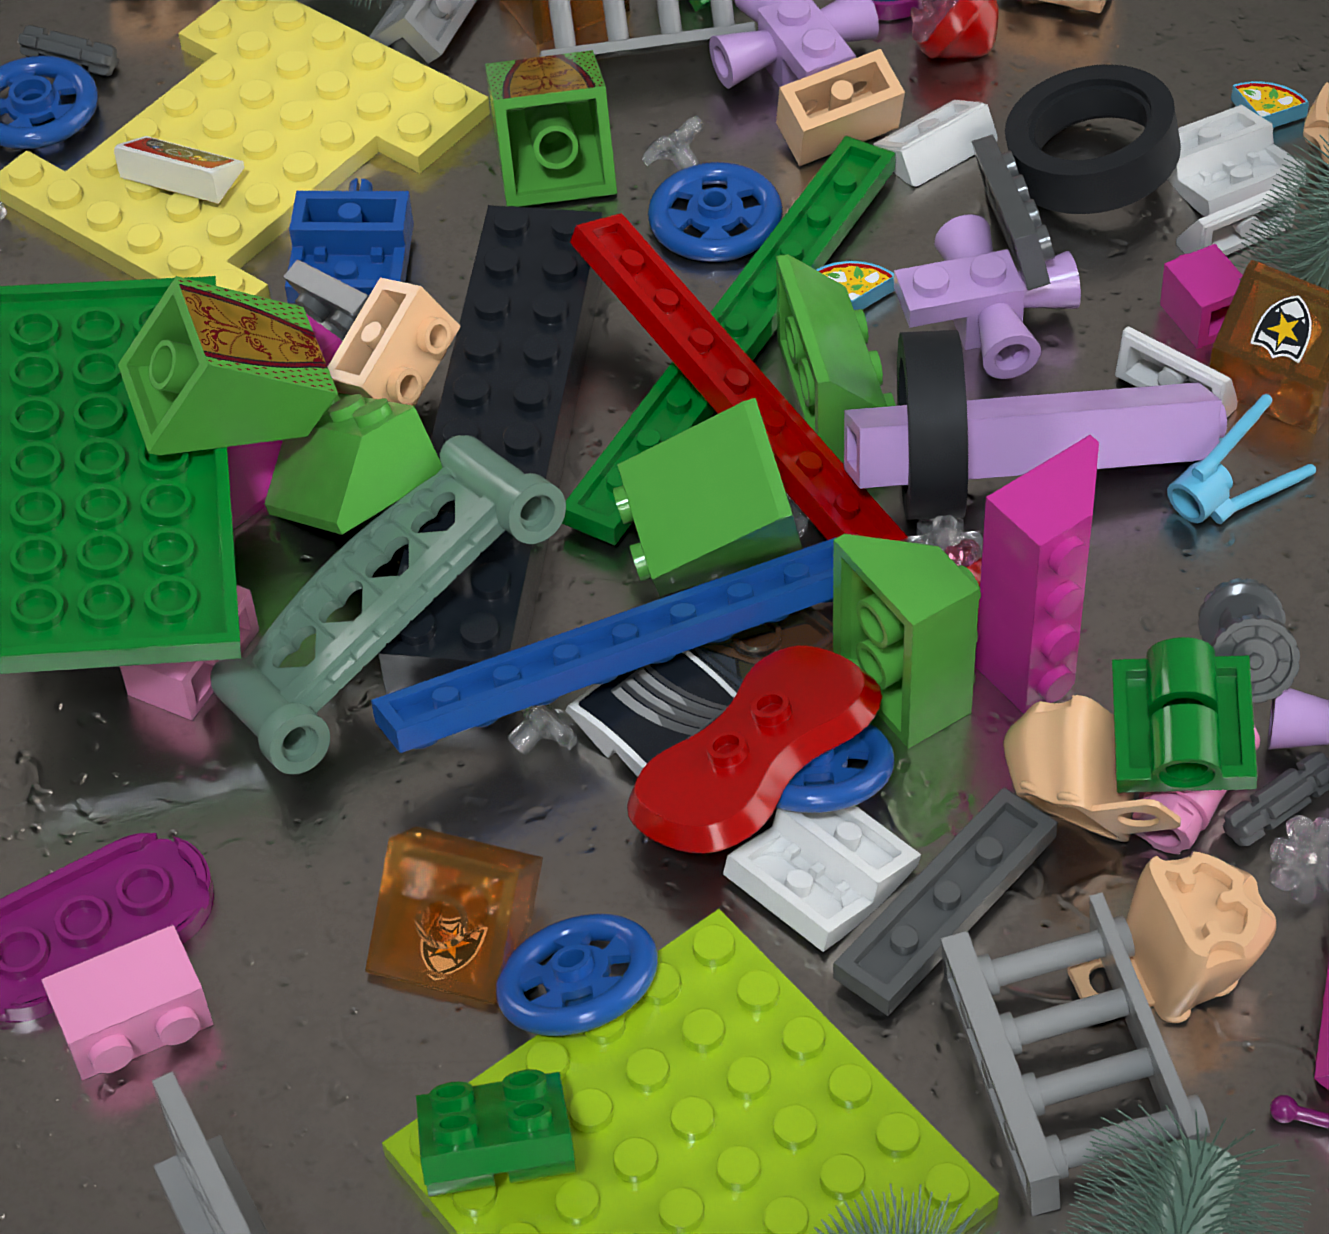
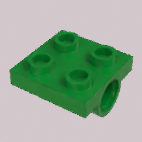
[1112,637,1257,793]
[416,1069,576,1197]

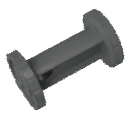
[1198,578,1300,703]

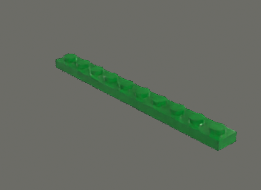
[562,136,896,545]

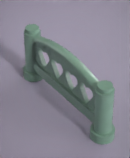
[210,435,566,774]

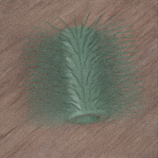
[1234,135,1329,342]
[1061,1105,1315,1234]

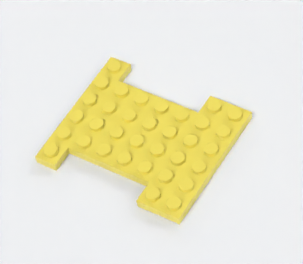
[0,0,490,299]

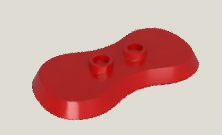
[627,645,882,853]

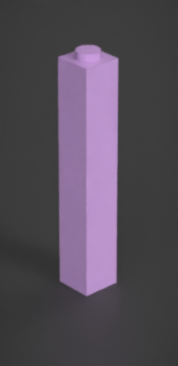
[844,382,1227,488]

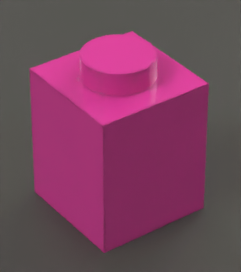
[1160,244,1253,349]

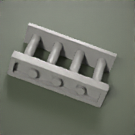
[538,0,756,60]
[940,892,1210,1217]

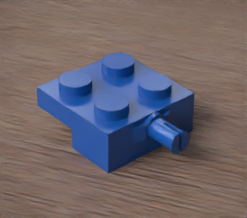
[285,178,414,303]

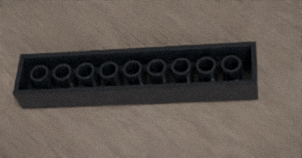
[378,205,602,695]

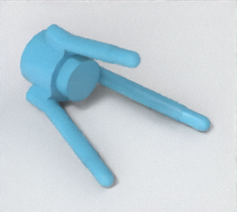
[1167,394,1316,524]

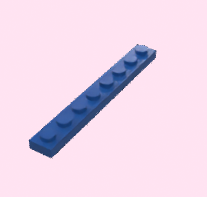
[371,537,837,753]

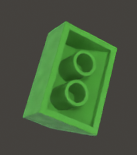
[776,254,896,463]
[264,393,442,534]
[833,534,981,749]

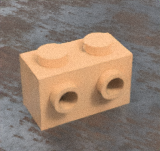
[776,49,905,166]
[328,278,461,406]

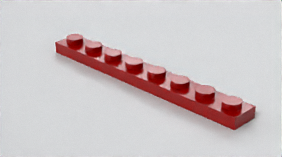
[570,213,908,542]

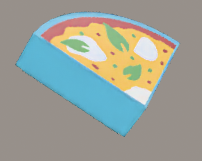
[1231,81,1309,128]
[816,261,895,310]

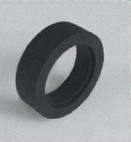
[1005,64,1181,214]
[897,330,968,520]

